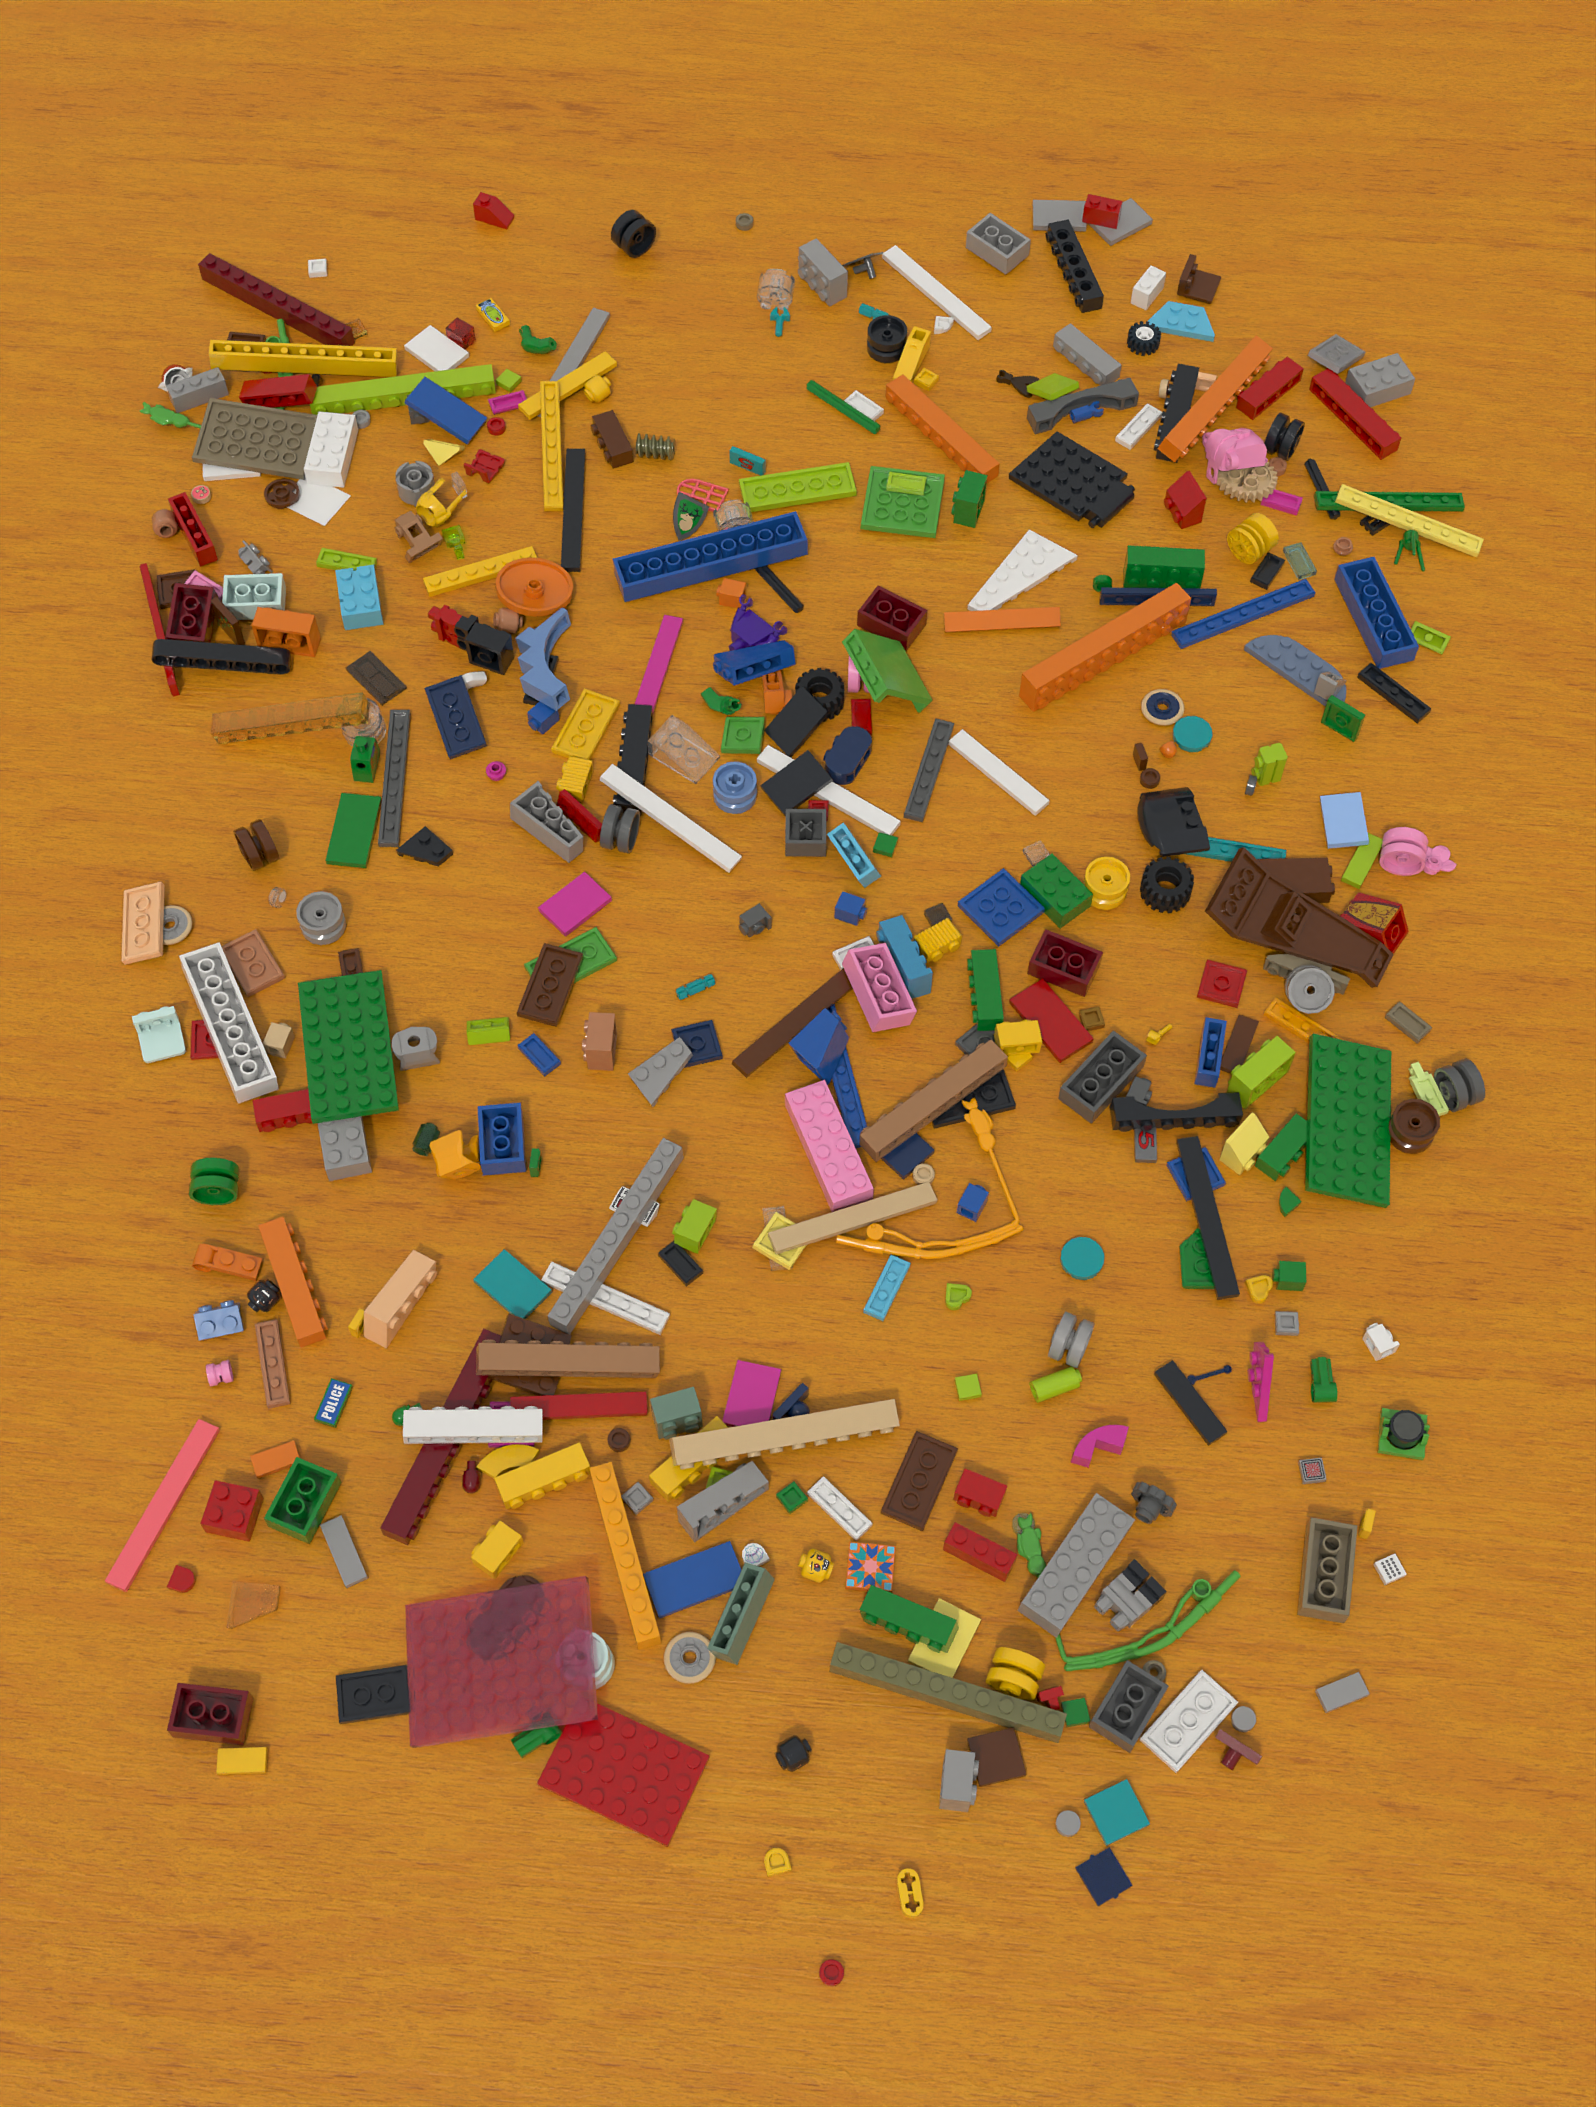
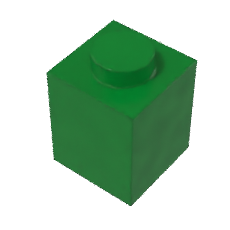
[1272,1261,1307,1291]

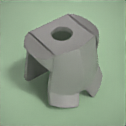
[392,1027,440,1071]

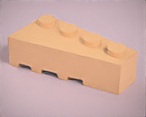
[364,1250,437,1349]

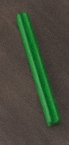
[807,380,880,434]

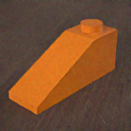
[761,670,785,715]

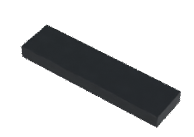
[1357,663,1431,724]
[1154,1360,1228,1446]

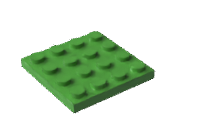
[860,466,945,538]

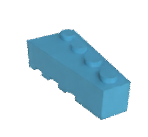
[876,915,933,999]

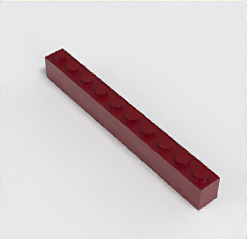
[198,253,355,346]
[380,1328,501,1545]

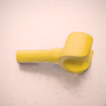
[1146,1024,1172,1045]

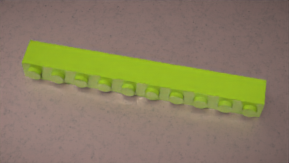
[310,364,496,415]

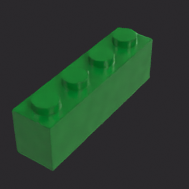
[967,949,1004,1031]
[859,1585,959,1653]

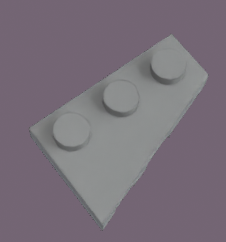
[628,1037,693,1107]

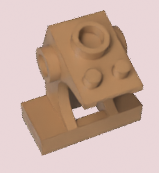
[394,511,443,563]

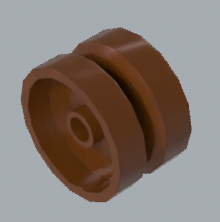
[233,819,280,871]
[1389,1099,1440,1154]

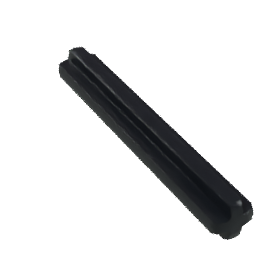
[1304,458,1340,520]

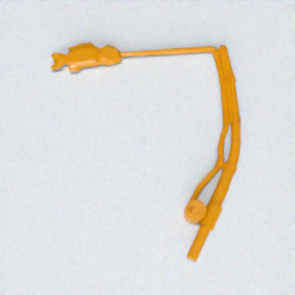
[836,1098,1023,1259]

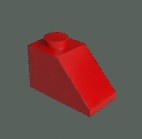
[473,192,514,230]

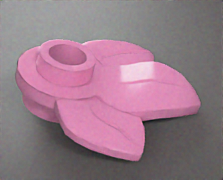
[1423,845,1457,875]

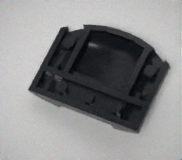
[1137,787,1210,857]

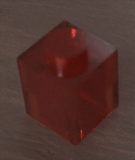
[445,317,476,350]

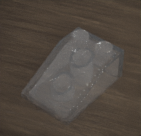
[648,715,720,784]

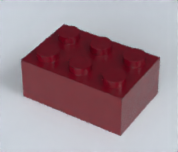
[166,583,218,643]
[857,585,928,651]
[1027,929,1103,997]
[167,1683,254,1746]

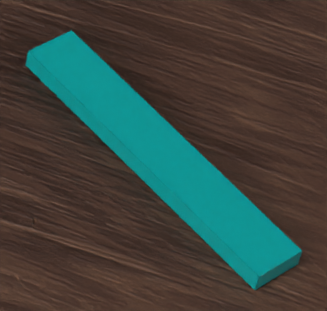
[1187,837,1287,862]

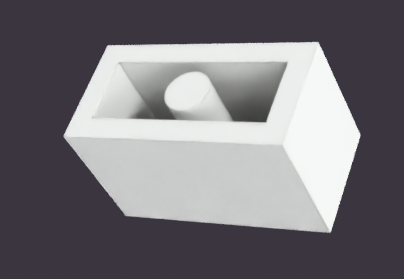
[1131,265,1166,310]

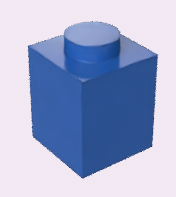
[527,702,559,734]
[834,891,867,926]
[957,1183,989,1222]

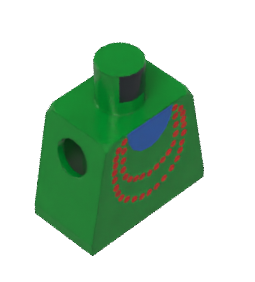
[350,736,380,783]

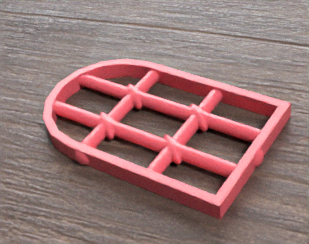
[677,479,729,513]

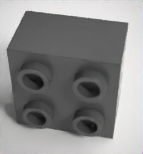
[785,809,826,857]

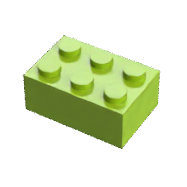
[1227,1036,1296,1109]

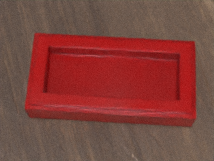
[851,699,872,735]

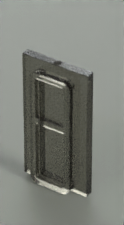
[346,651,407,706]

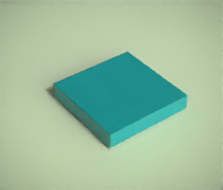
[1084,1779,1150,1846]

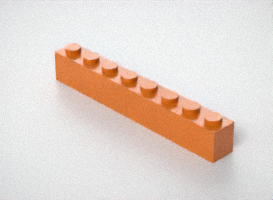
[885,374,1000,483]

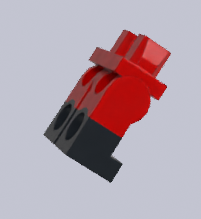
[428,604,479,651]

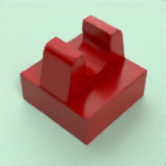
[1036,1686,1064,1710]

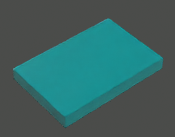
[473,1249,552,1319]

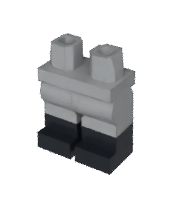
[1094,1559,1167,1631]

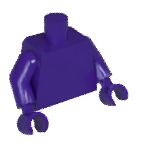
[729,594,787,651]

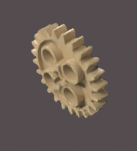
[1217,462,1278,503]

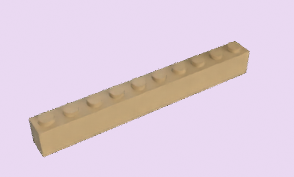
[669,1399,900,1470]

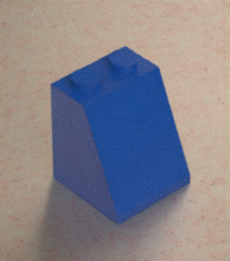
[789,1008,849,1085]

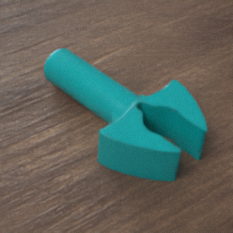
[770,307,790,337]

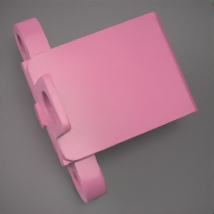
[1202,428,1268,484]

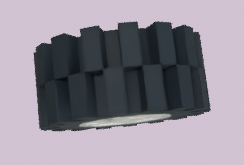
[1127,321,1161,356]

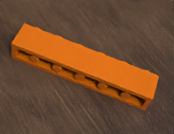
[258,1217,328,1348]

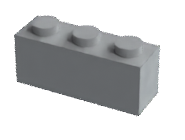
[166,367,229,413]

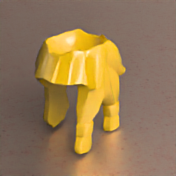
[416,478,467,528]

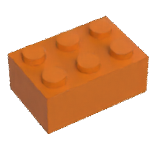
[251,607,321,657]

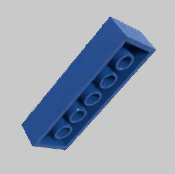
[1334,557,1419,669]

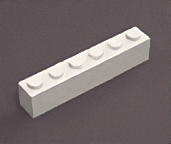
[403,1406,543,1444]

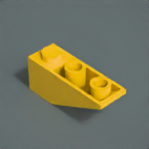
[893,326,931,382]

